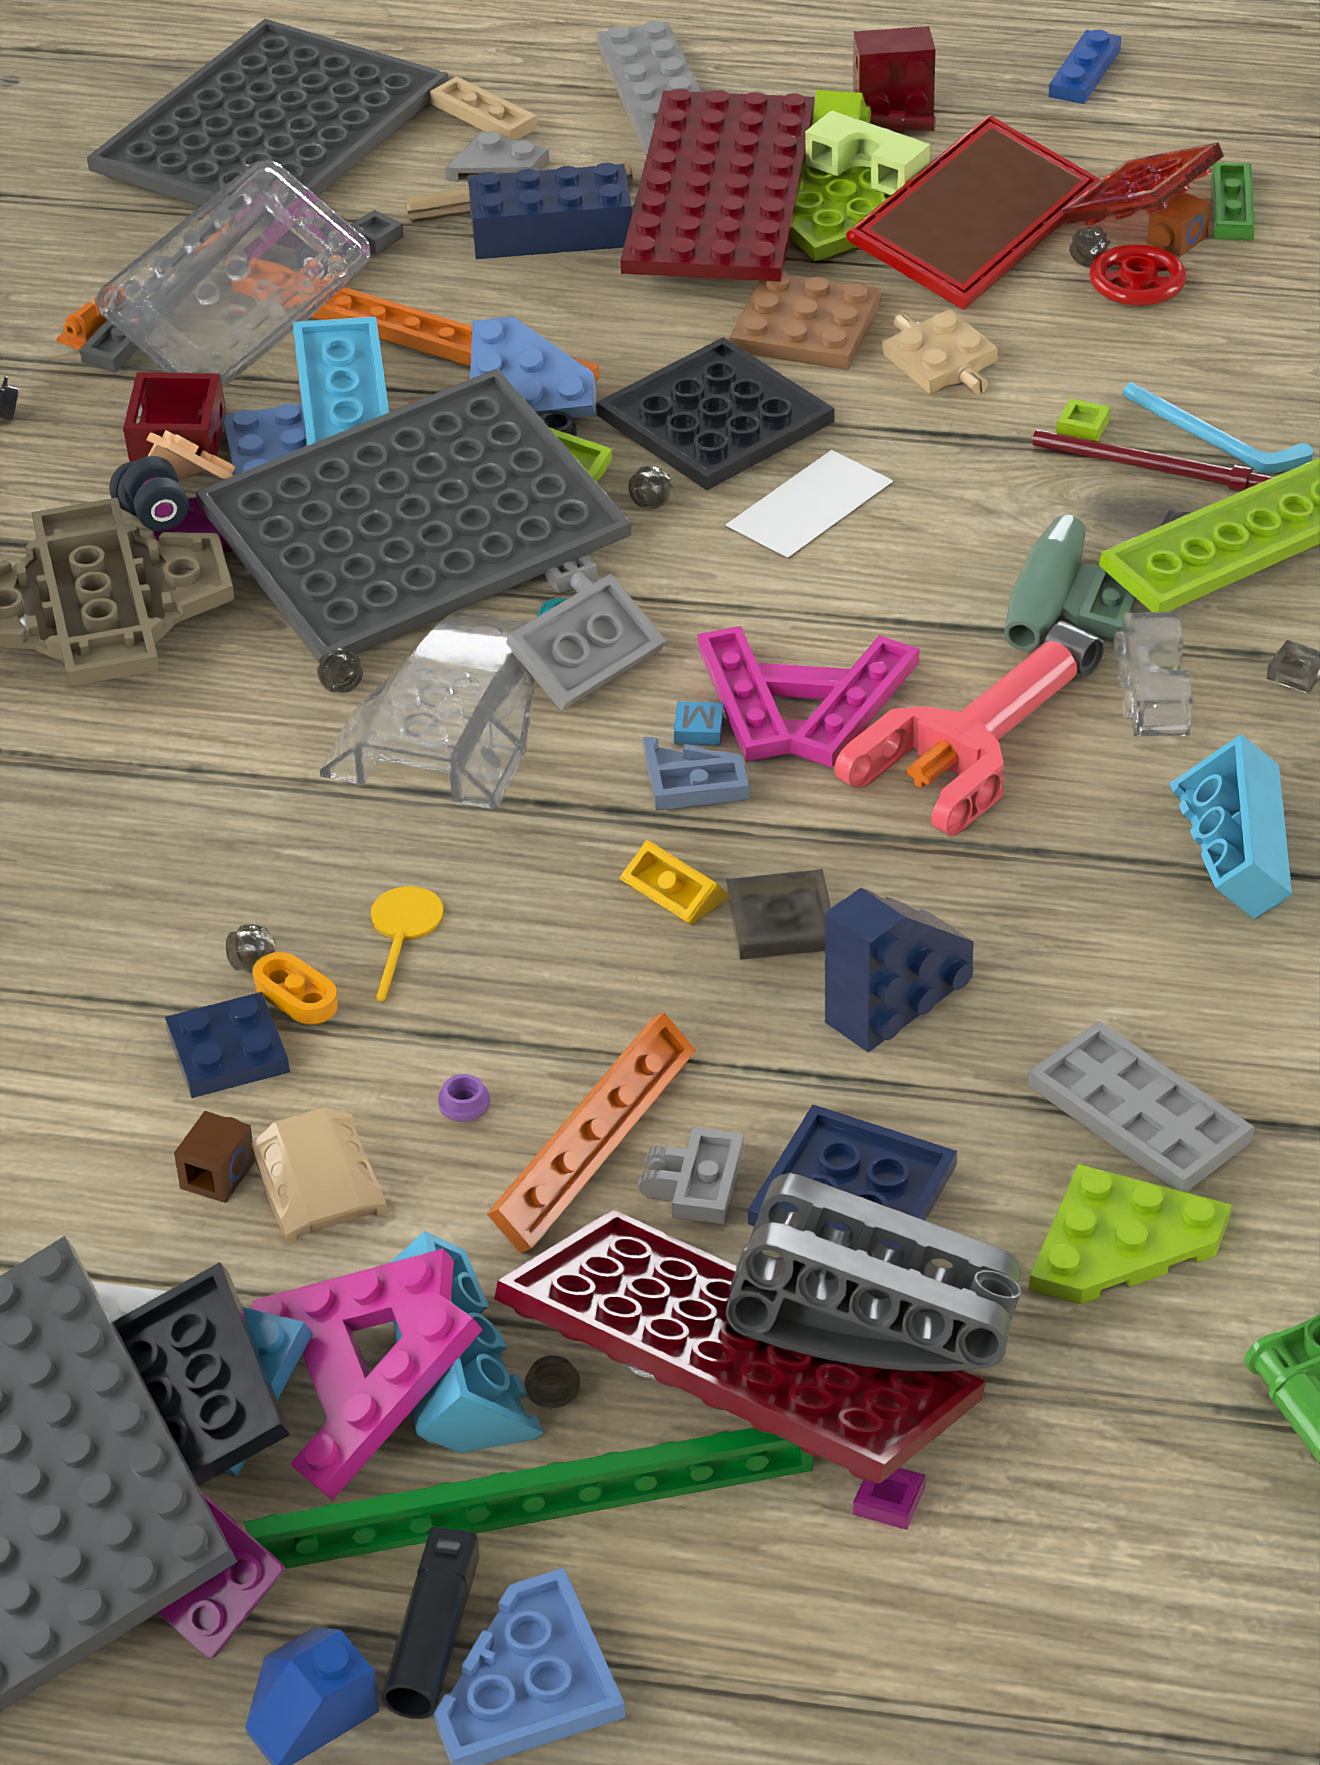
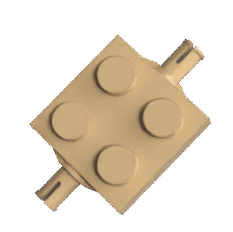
[882,309,998,395]

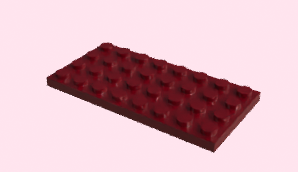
[620,88,815,282]
[494,1209,986,1484]

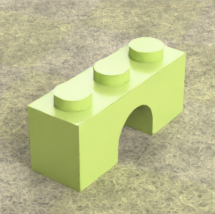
[805,110,930,195]

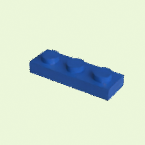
[1049,29,1122,104]

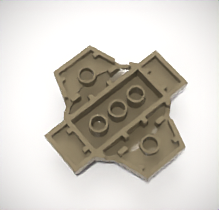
[0,497,235,687]

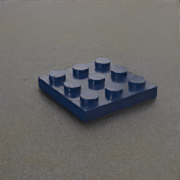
[748,1104,957,1250]

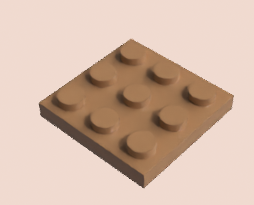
[729,272,881,370]

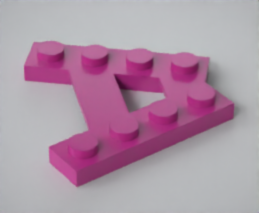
[697,626,920,768]
[251,1249,483,1501]

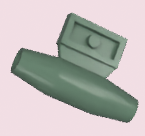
[1004,515,1136,650]

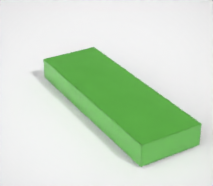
[1211,162,1254,240]

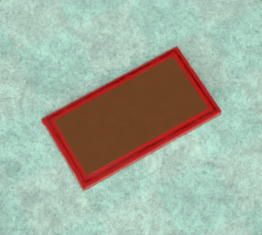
[846,115,1103,310]

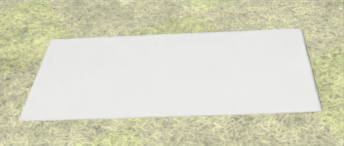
[725,450,893,558]

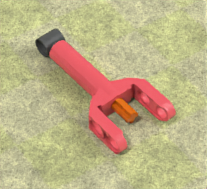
[834,621,1105,836]

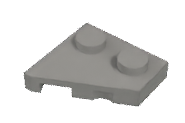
[445,131,550,181]

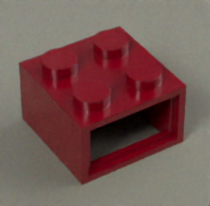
[853,26,936,116]
[123,372,226,462]

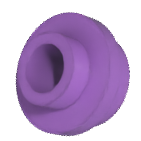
[438,1074,490,1122]

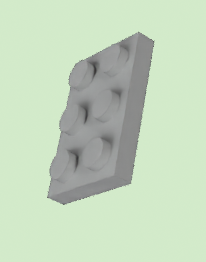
[505,573,667,711]

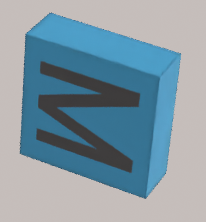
[674,701,724,745]

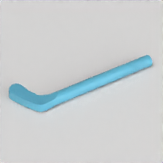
[1123,382,1314,474]

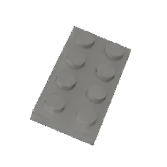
[1028,1021,1254,1192]

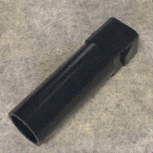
[381,1527,480,1719]

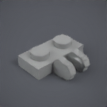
[637,1127,744,1224]

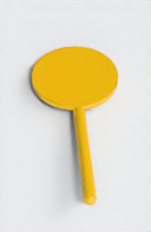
[371,886,444,1002]

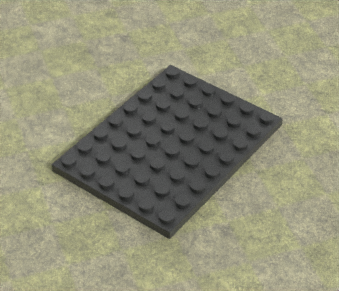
[87,19,449,229]
[196,368,632,668]
[0,1236,237,1712]

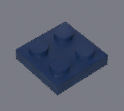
[165,992,290,1098]

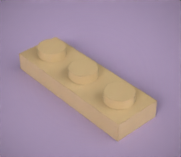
[430,76,537,140]

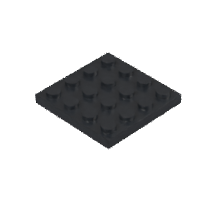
[596,337,835,490]
[113,1262,290,1486]

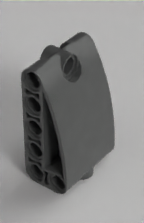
[726,1173,1022,1371]

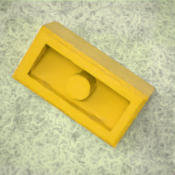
[619,840,728,926]

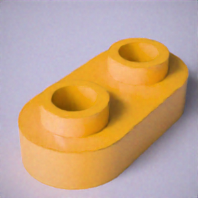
[253,952,338,1024]

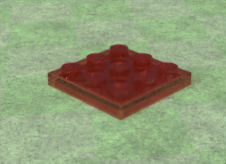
[1062,142,1224,225]

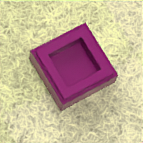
[853,1468,926,1530]

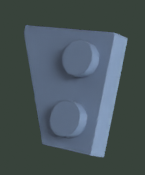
[643,737,749,810]

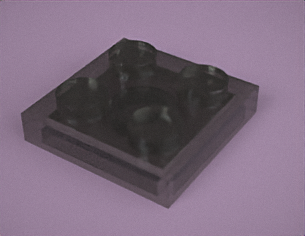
[726,869,832,960]

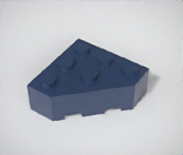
[825,888,974,1052]

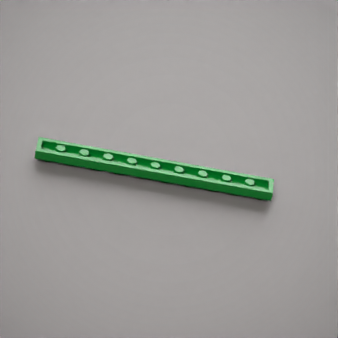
[244,1427,813,1569]

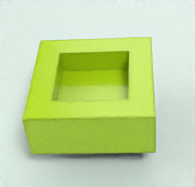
[1056,398,1111,441]

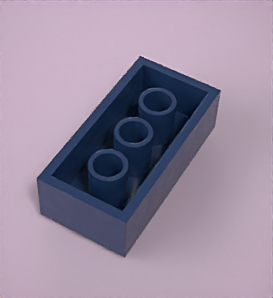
[468,163,632,259]

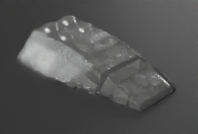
[320,609,535,810]

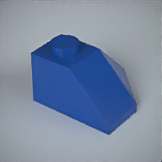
[246,1627,379,1765]

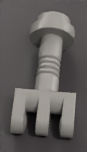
[545,555,598,594]

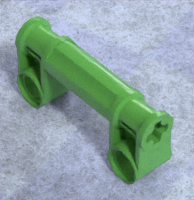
[1244,1314,1320,1464]

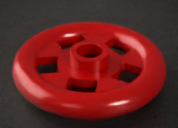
[1089,244,1187,306]

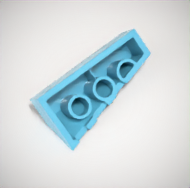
[1169,734,1292,919]
[390,1231,544,1453]

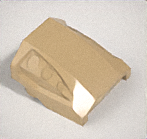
[252,1107,387,1244]

